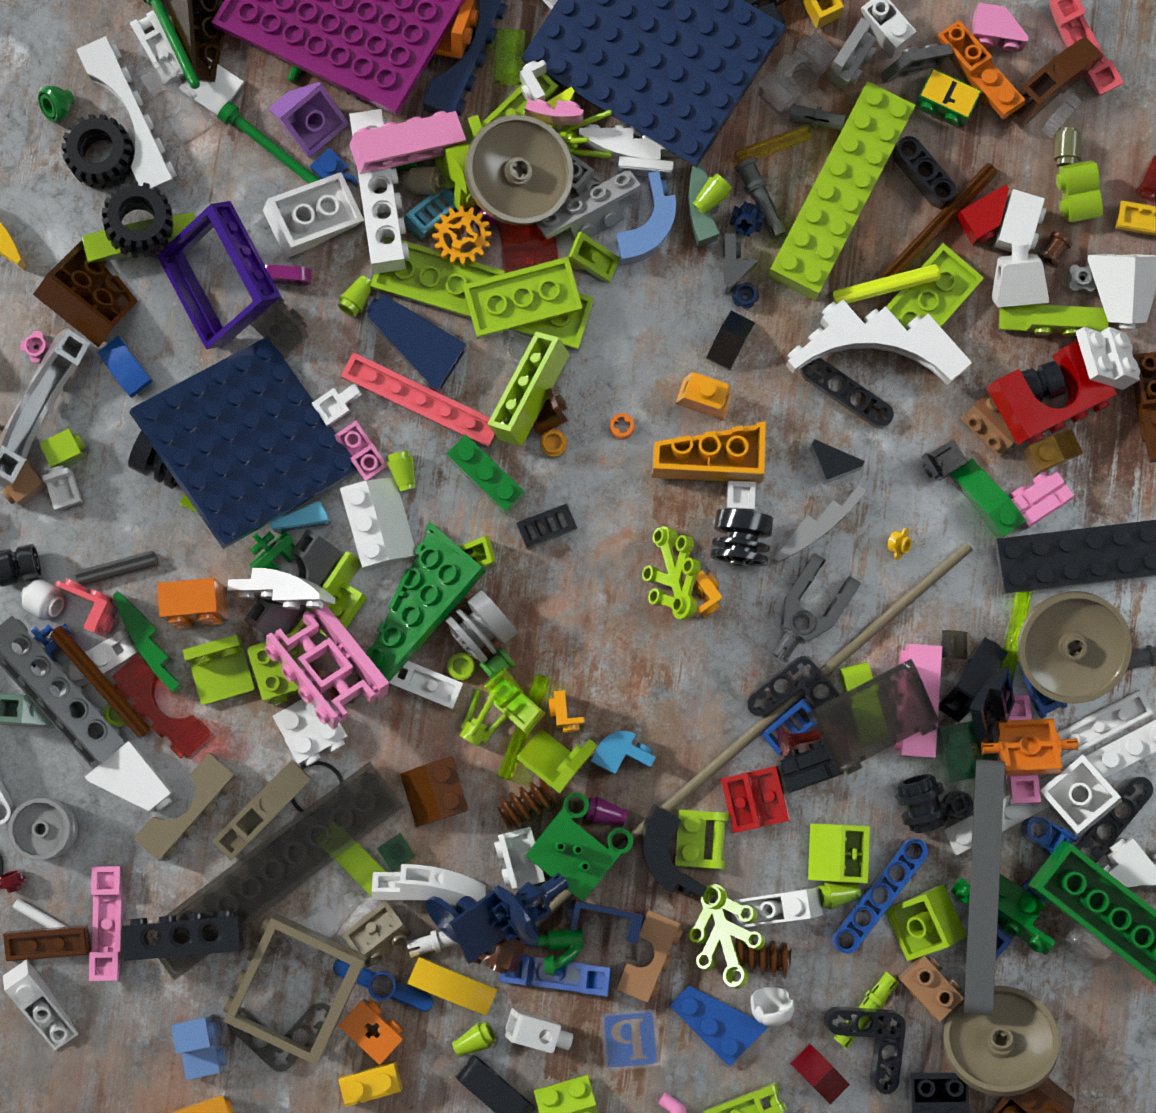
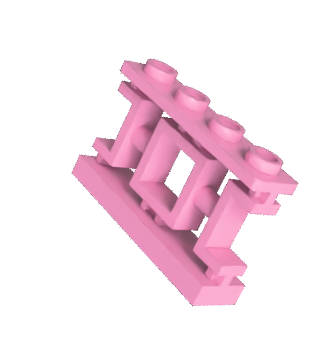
[265,604,389,730]

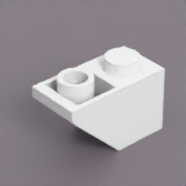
[861,0,917,59]

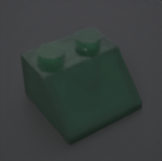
[937,721,998,783]

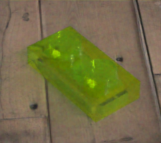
[495,28,526,85]

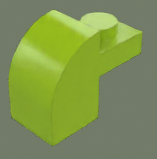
[443,142,478,210]

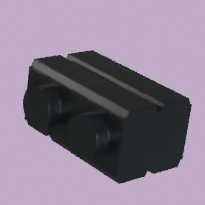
[778,739,844,793]

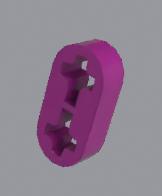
[265,265,312,286]

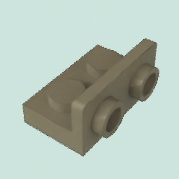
[341,900,412,968]

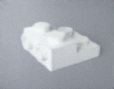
[1076,327,1140,390]
[272,699,349,767]

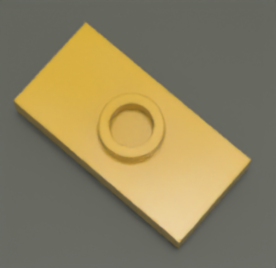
[1115,201,1156,236]

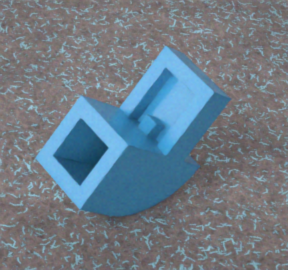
[590,731,656,775]

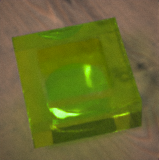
[484,668,523,709]

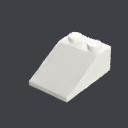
[263,172,364,258]

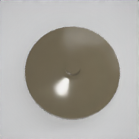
[464,115,573,225]
[1017,591,1132,704]
[943,986,1060,1096]

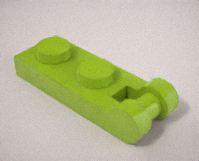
[703,1082,787,1113]

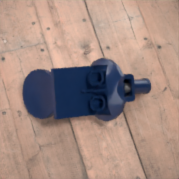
[425,873,569,964]

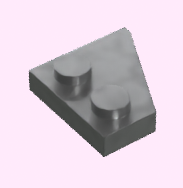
[880,43,953,83]

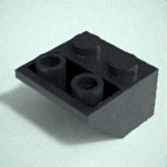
[907,1072,969,1113]

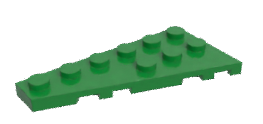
[355,521,486,682]

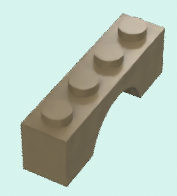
[133,753,238,861]

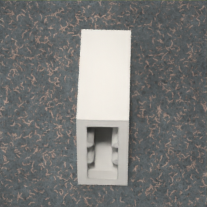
[85,741,175,812]

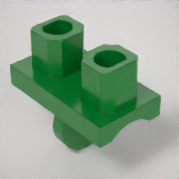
[249,531,295,571]

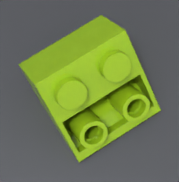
[808,824,870,883]

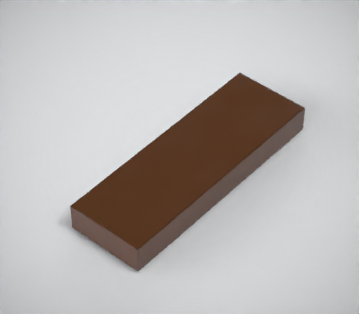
[3,925,91,961]

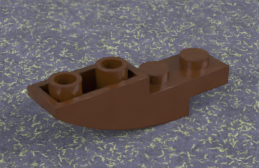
[1009,37,1104,129]
[1133,352,1156,463]

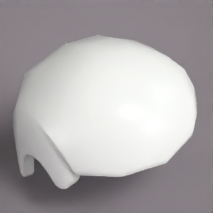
[751,987,794,1027]

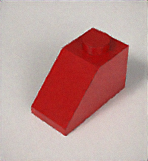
[956,184,1009,245]

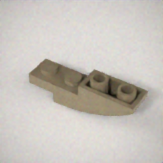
[211,759,312,861]

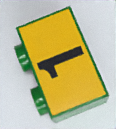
[915,68,982,127]

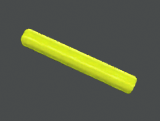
[833,264,940,304]

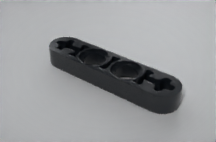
[800,358,894,428]
[1075,776,1153,863]

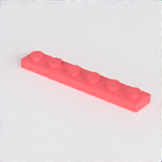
[341,352,495,449]

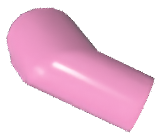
[658,1092,687,1113]

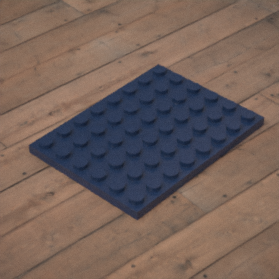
[521,0,787,168]

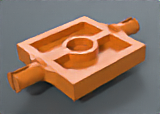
[981,718,1078,776]

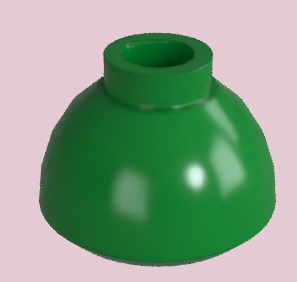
[38,86,75,123]

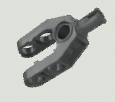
[772,553,861,663]

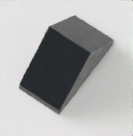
[706,310,755,370]
[809,439,865,484]

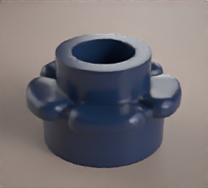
[732,282,759,309]

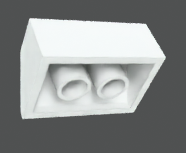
[340,477,417,571]

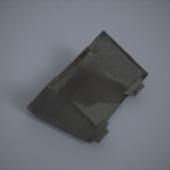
[807,659,939,775]

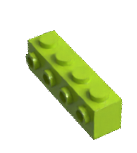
[487,331,570,447]

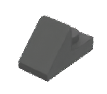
[723,233,758,293]

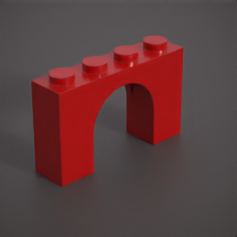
[986,341,1117,445]

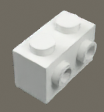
[994,189,1046,252]

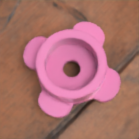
[20,331,52,363]

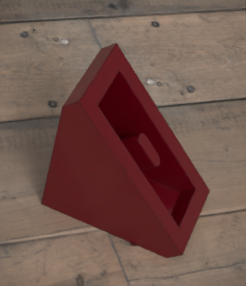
[790,1043,850,1105]

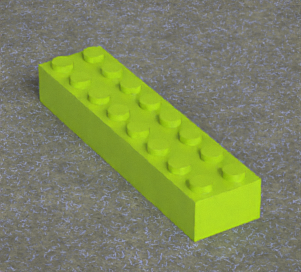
[767,81,916,301]

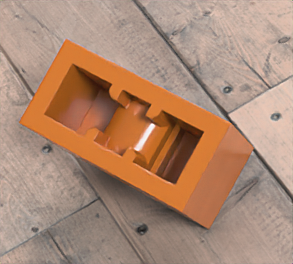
[338,999,405,1065]

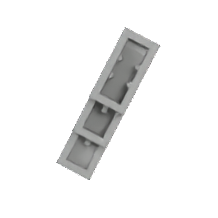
[772,484,867,565]

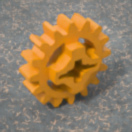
[432,206,492,267]

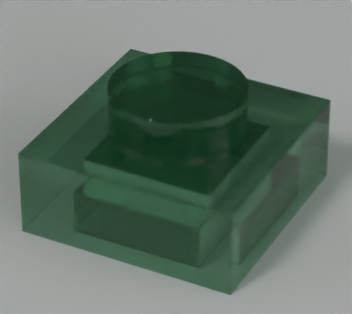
[377,833,416,872]

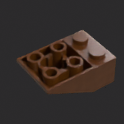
[989,1078,1075,1113]

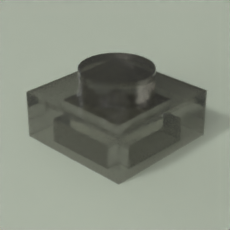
[941,630,968,660]

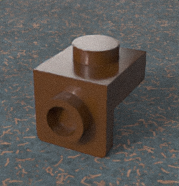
[533,388,568,435]

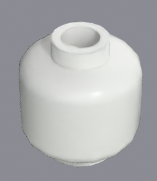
[21,579,64,620]

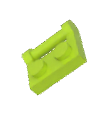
[675,809,729,869]

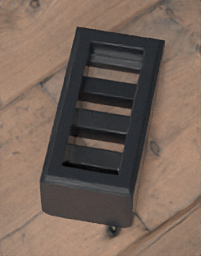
[516,503,578,550]

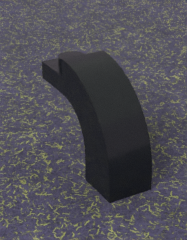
[641,804,707,898]

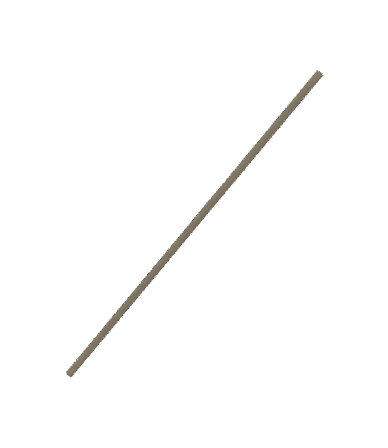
[536,542,973,928]

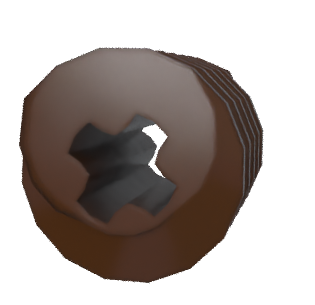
[496,777,559,832]
[734,938,792,979]

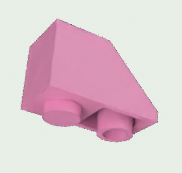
[971,3,1028,52]

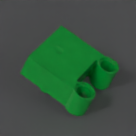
[524,793,633,902]

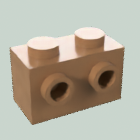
[896,956,964,1022]

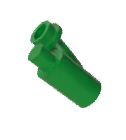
[538,929,583,976]

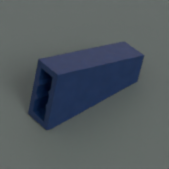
[367,294,467,393]

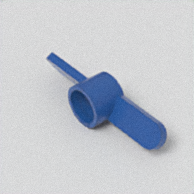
[333,959,433,1012]

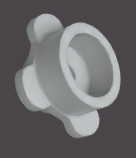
[1069,265,1096,292]

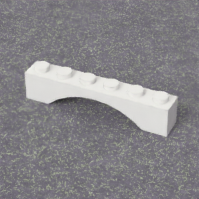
[76,36,177,194]

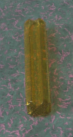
[735,125,812,164]

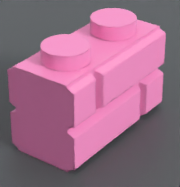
[1010,471,1074,530]

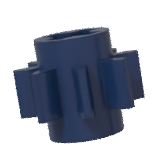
[729,201,764,237]

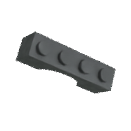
[244,529,343,636]

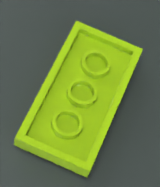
[886,243,984,359]
[462,257,583,339]

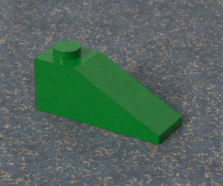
[950,458,1026,539]

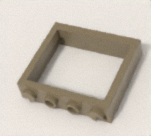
[223,913,368,1066]

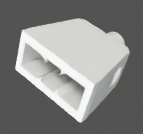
[992,241,1049,307]
[504,1008,573,1053]

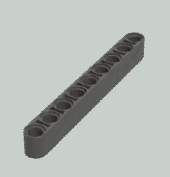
[964,759,1005,1016]

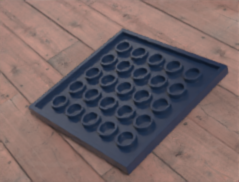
[129,336,358,549]

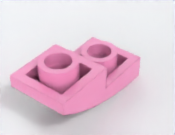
[525,99,584,125]
[334,420,388,481]

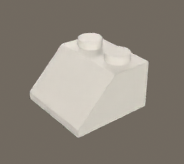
[1040,755,1122,837]

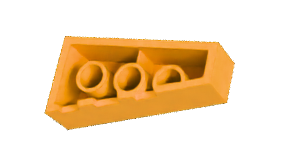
[652,421,766,483]

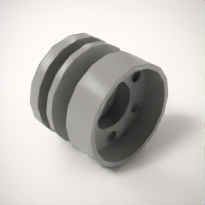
[445,589,518,664]

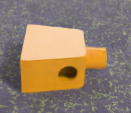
[675,372,733,420]

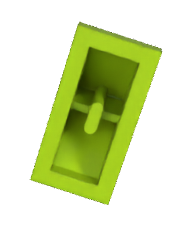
[459,535,497,570]

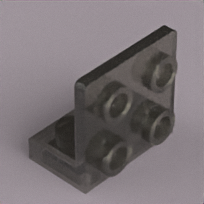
[250,297,309,359]

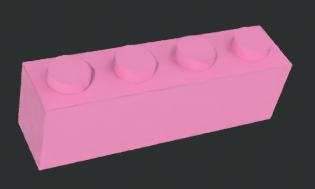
[349,111,466,174]
[894,644,942,759]

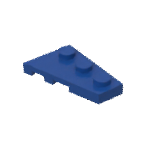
[669,985,769,1067]

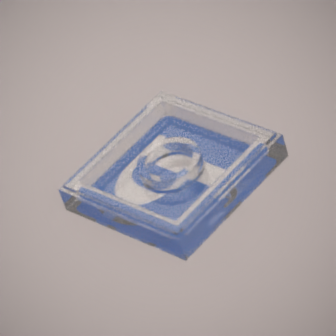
[600,1008,661,1071]

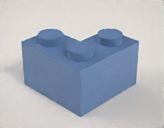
[171,1014,227,1080]

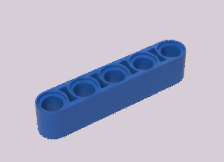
[831,838,928,954]

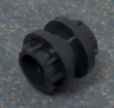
[895,774,950,833]

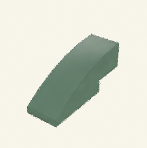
[688,161,719,248]

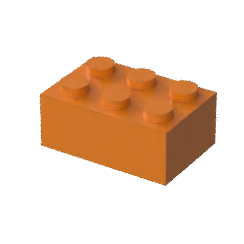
[157,578,229,629]

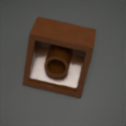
[400,756,470,827]

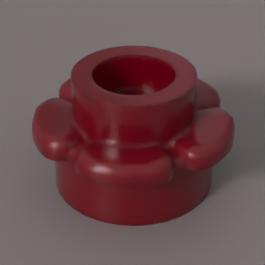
[0,869,27,893]

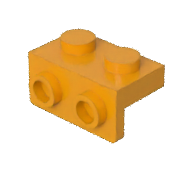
[694,570,722,619]
[549,690,585,732]

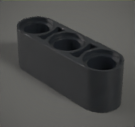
[893,136,956,208]
[455,1054,535,1113]

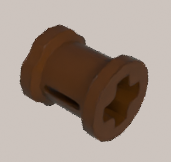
[1037,231,1073,268]

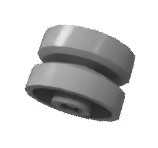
[8,798,78,860]

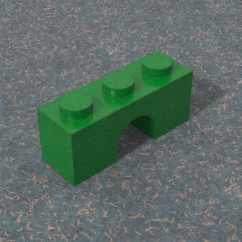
[446,435,525,516]

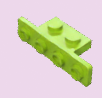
[999,304,1109,337]
[291,551,367,640]

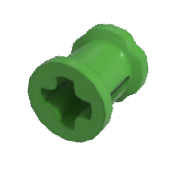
[479,647,516,683]

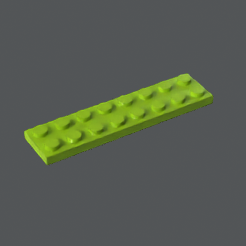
[370,237,594,351]

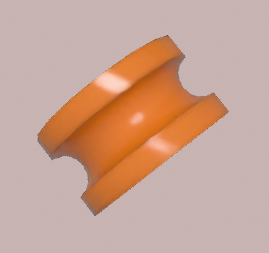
[610,413,635,439]

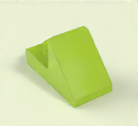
[568,232,620,282]

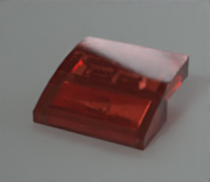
[498,221,558,273]

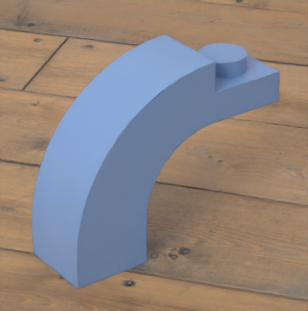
[616,171,676,266]

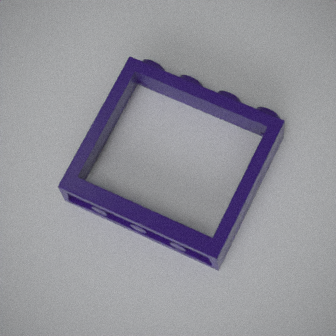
[157,201,282,350]

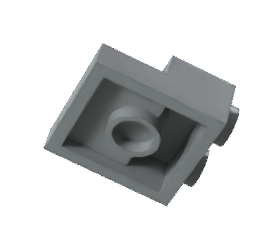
[827,17,877,90]

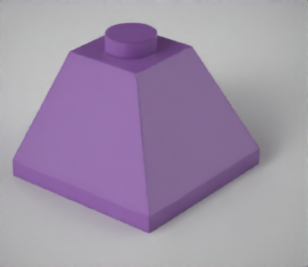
[268,82,350,157]

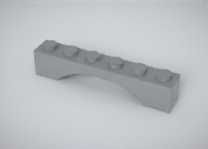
[0,328,90,487]

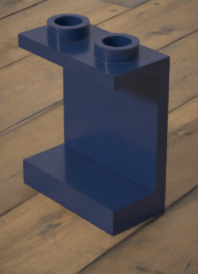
[566,900,643,943]

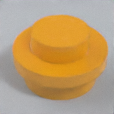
[540,429,567,457]

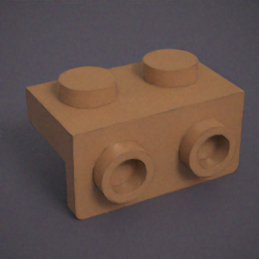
[961,392,1015,456]

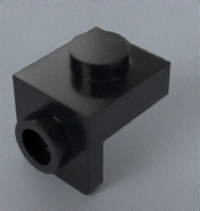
[922,439,968,481]

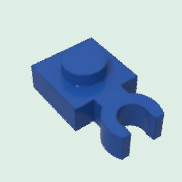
[310,148,358,187]

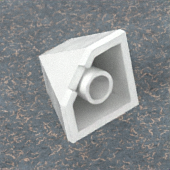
[1088,254,1156,328]

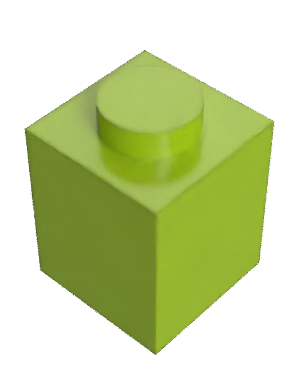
[39,428,87,468]

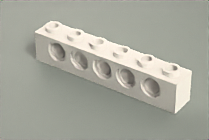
[349,109,410,274]

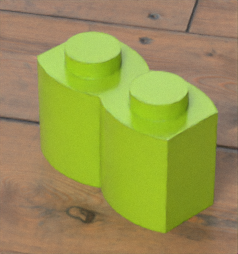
[1056,160,1103,222]

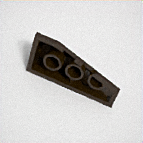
[168,0,225,82]

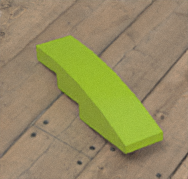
[82,212,195,263]

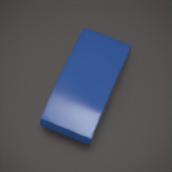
[98,335,153,398]

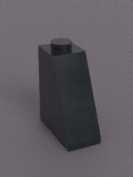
[939,637,1008,723]

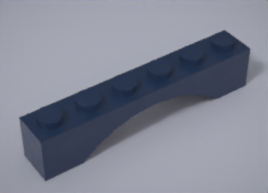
[423,0,508,116]

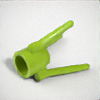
[557,110,613,158]
[459,689,508,747]

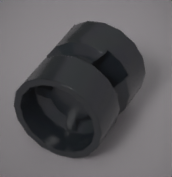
[1021,361,1066,402]
[0,544,42,587]

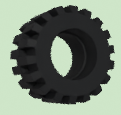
[61,114,135,189]
[102,181,173,258]

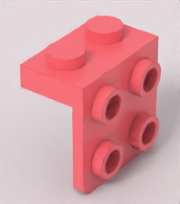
[55,578,118,638]

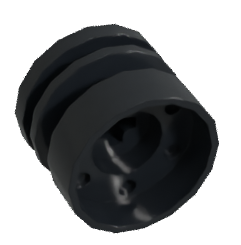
[128,431,178,489]
[710,509,774,567]

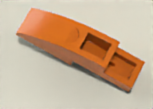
[937,20,1025,120]

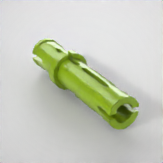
[833,971,900,1050]

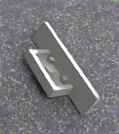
[536,170,641,241]

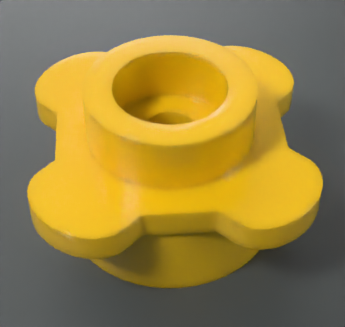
[887,528,912,560]

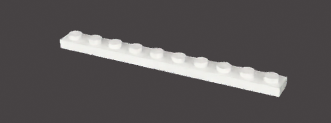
[942,719,1156,855]

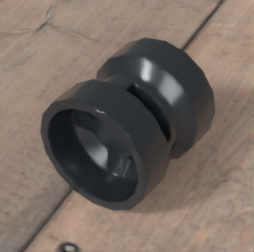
[942,791,974,819]

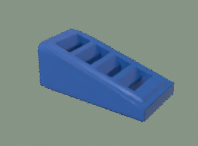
[761,697,822,755]

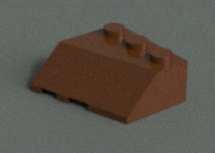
[33,240,138,347]

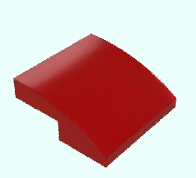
[721,766,791,833]

